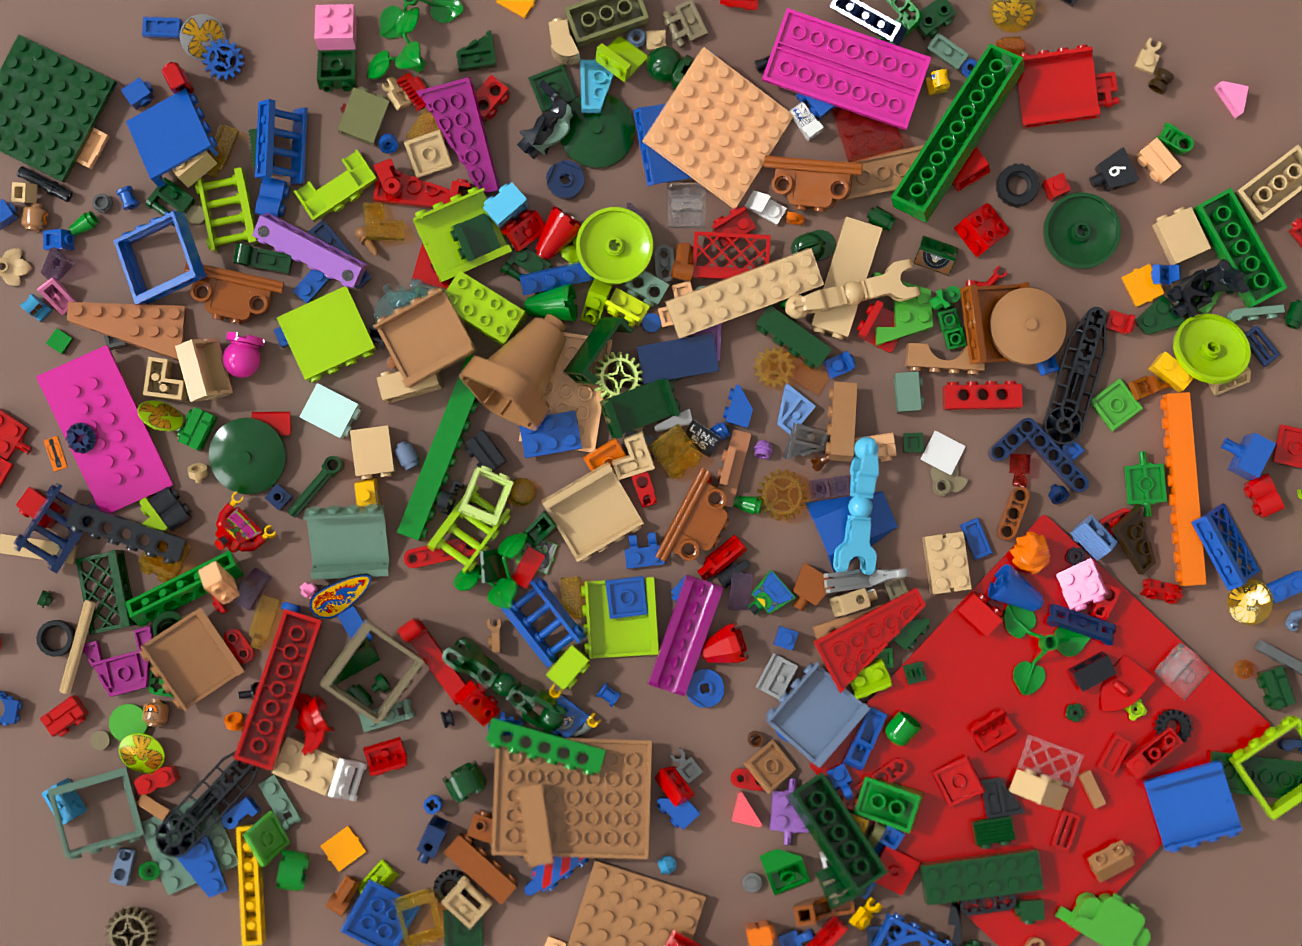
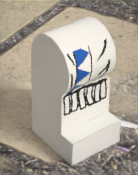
[789,102,823,141]

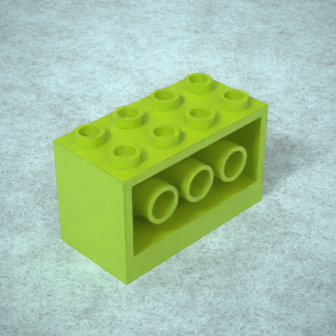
[446,270,528,346]

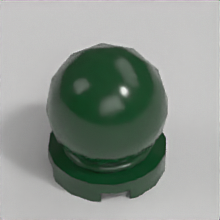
[646,46,694,91]

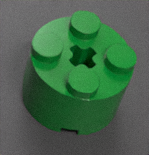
[276,849,310,892]

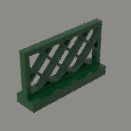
[75,550,137,635]

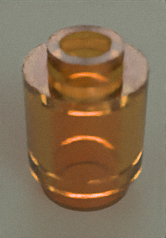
[996,36,1025,55]

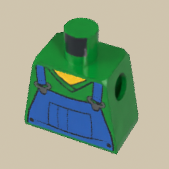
[748,570,796,615]

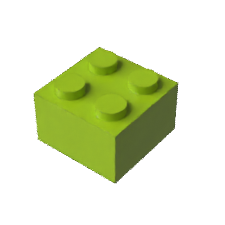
[546,644,590,690]

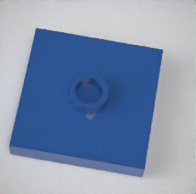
[605,576,648,619]

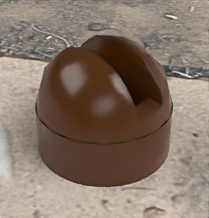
[747,731,764,747]

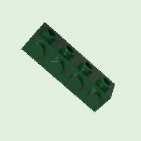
[755,305,832,370]

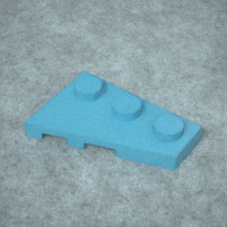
[580,60,614,113]

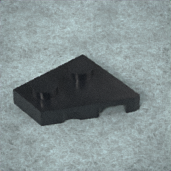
[981,777,1025,819]

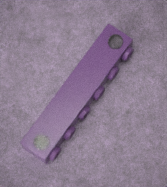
[252,212,368,288]

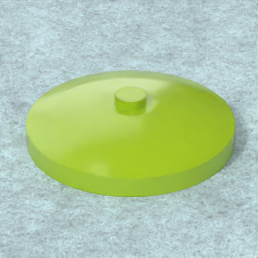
[576,207,653,285]
[1173,314,1251,384]

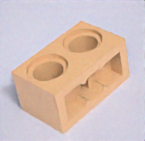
[198,561,240,605]

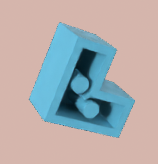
[483,182,529,228]

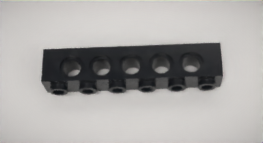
[66,502,188,564]

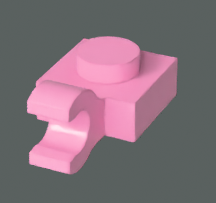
[300,582,319,599]

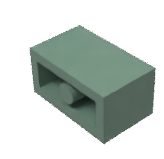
[893,372,924,413]

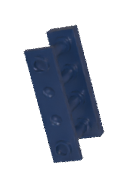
[13,483,99,574]

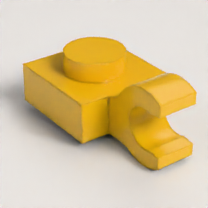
[849,897,883,931]

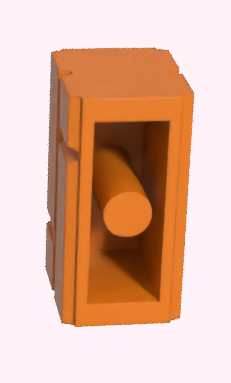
[745,920,776,946]

